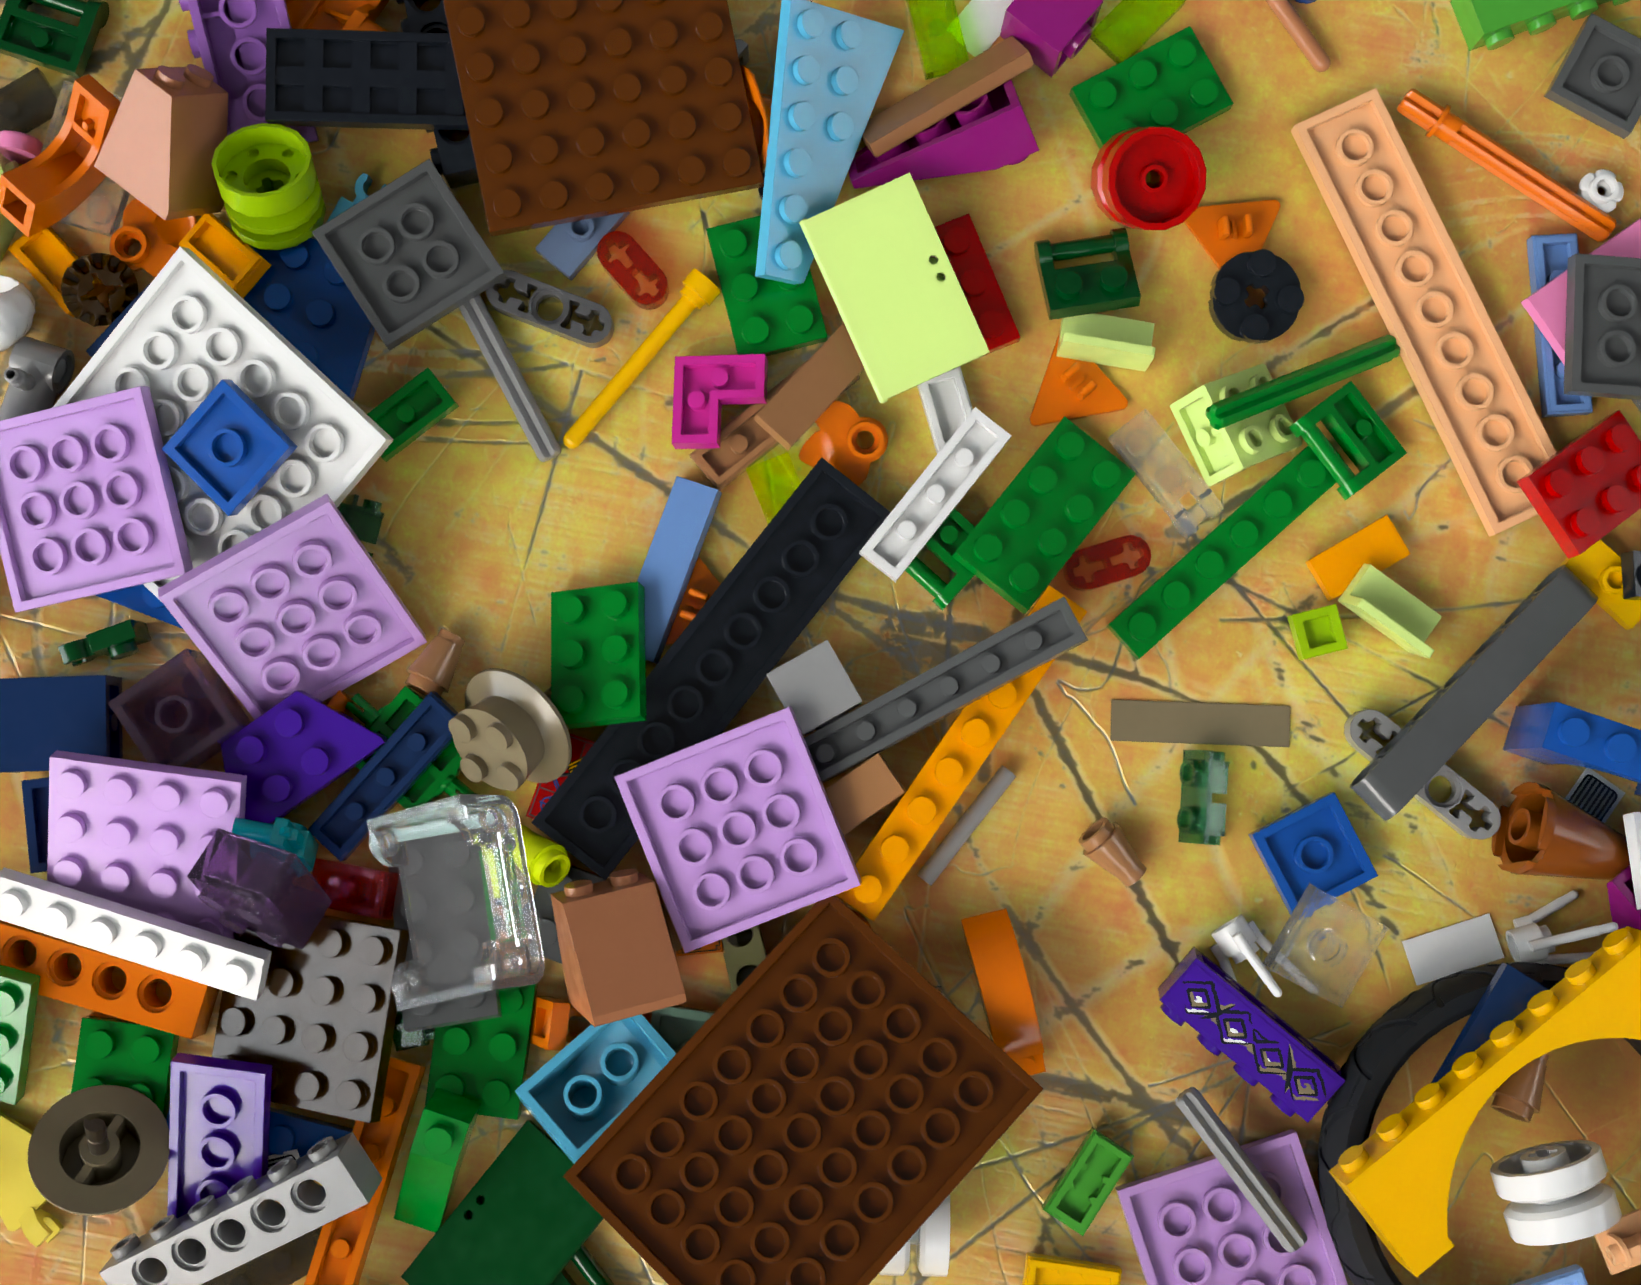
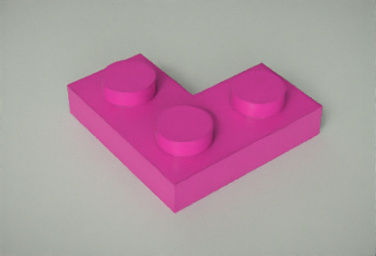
[672,354,768,449]

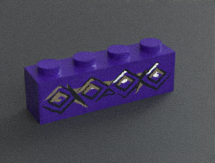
[1158,947,1346,1122]

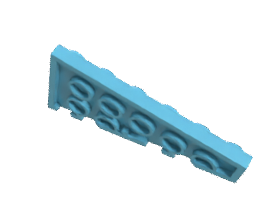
[755,0,904,285]

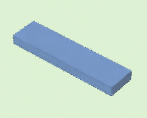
[1526,233,1593,418]
[637,476,722,664]

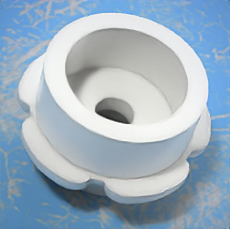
[1577,169,1624,213]

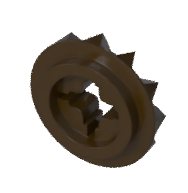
[61,253,138,327]

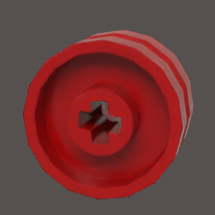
[1091,127,1207,230]

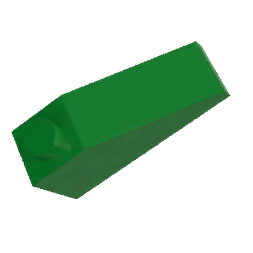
[394,1088,481,1233]

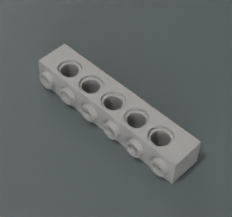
[99,1132,383,1285]

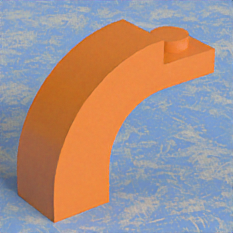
[0,74,121,237]
[961,908,1046,1075]

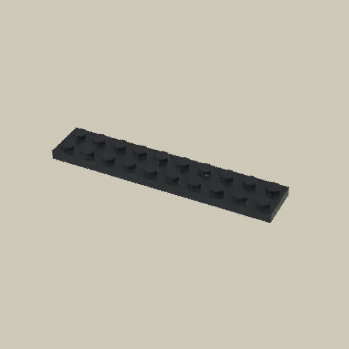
[531,457,891,880]

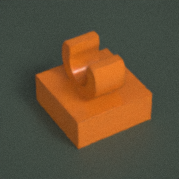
[529,996,583,1051]

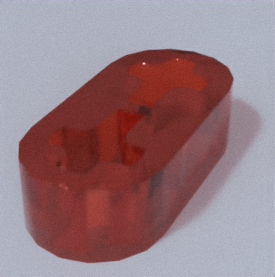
[597,231,669,310]
[1063,535,1151,592]

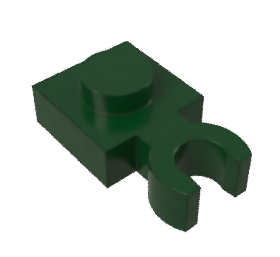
[58,619,151,666]

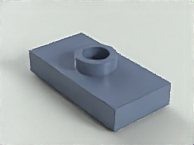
[535,212,630,281]

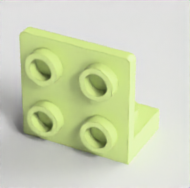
[1169,364,1302,487]

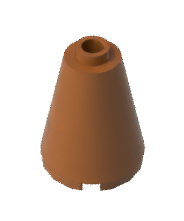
[1491,782,1630,880]

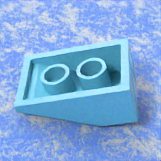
[515,1014,676,1164]

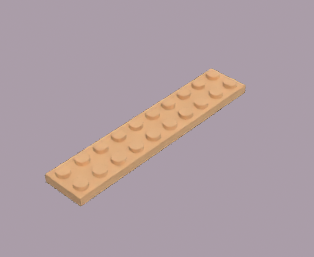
[1291,88,1556,537]

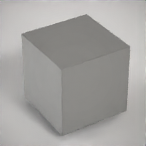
[766,639,862,736]

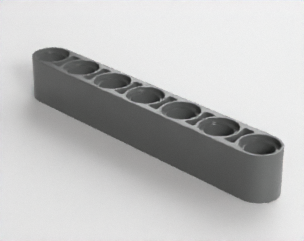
[1350,565,1598,821]

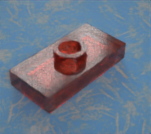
[306,858,399,920]

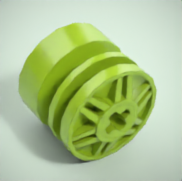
[211,123,326,250]

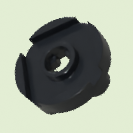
[1208,249,1304,344]

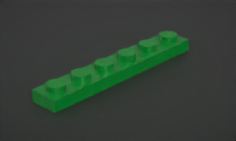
[1106,446,1336,660]

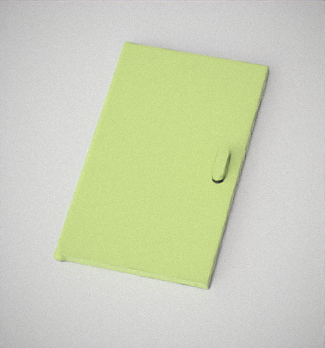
[799,173,990,403]

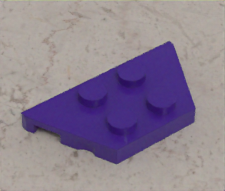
[221,690,388,845]

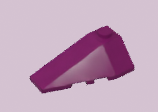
[848,79,1039,189]

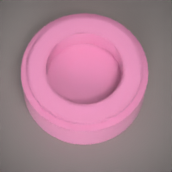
[0,130,44,164]

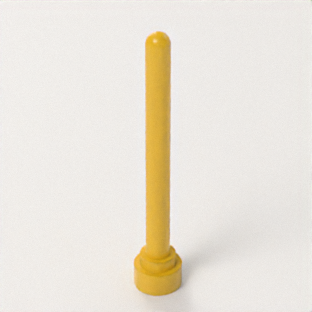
[563,268,721,449]

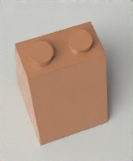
[94,64,228,220]
[550,869,687,1027]

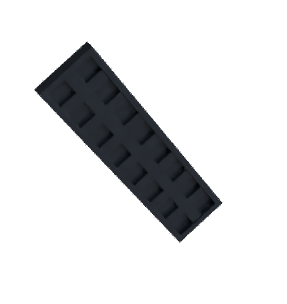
[265,28,469,131]

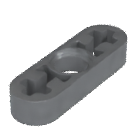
[486,270,614,348]

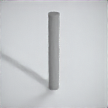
[917,765,1016,886]

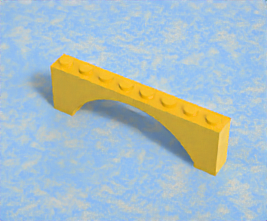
[1329,926,1641,1278]

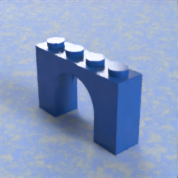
[1503,702,1641,797]

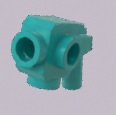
[231,817,319,876]

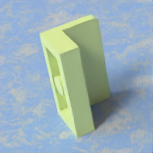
[1056,313,1156,372]
[1338,563,1442,658]

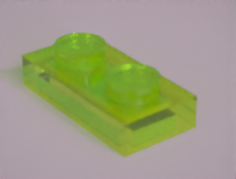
[905,0,969,80]

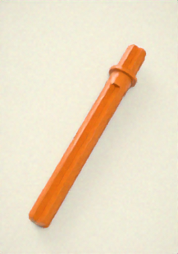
[1397,89,1617,242]

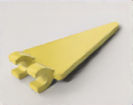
[0,1112,64,1247]

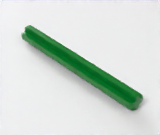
[1205,334,1400,430]

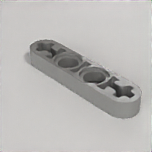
[1344,709,1501,840]

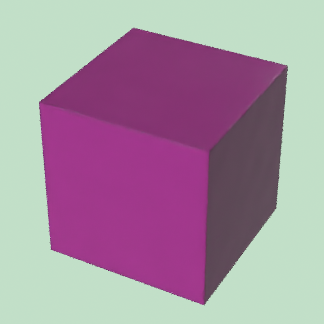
[1000,0,1103,78]

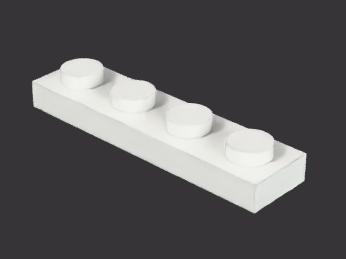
[859,407,1012,582]

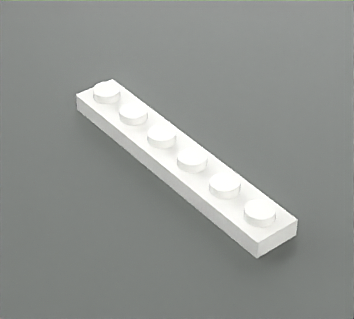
[0,867,272,1001]

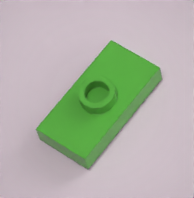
[1041,1127,1134,1236]

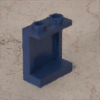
[0,675,123,773]

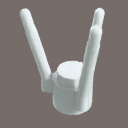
[1506,890,1619,965]
[1210,914,1316,997]

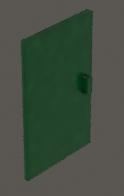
[401,1120,604,1285]

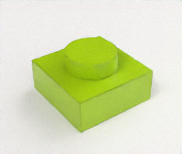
[1287,604,1348,661]

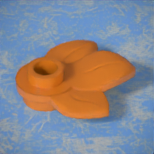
[109,198,197,278]
[798,401,888,486]

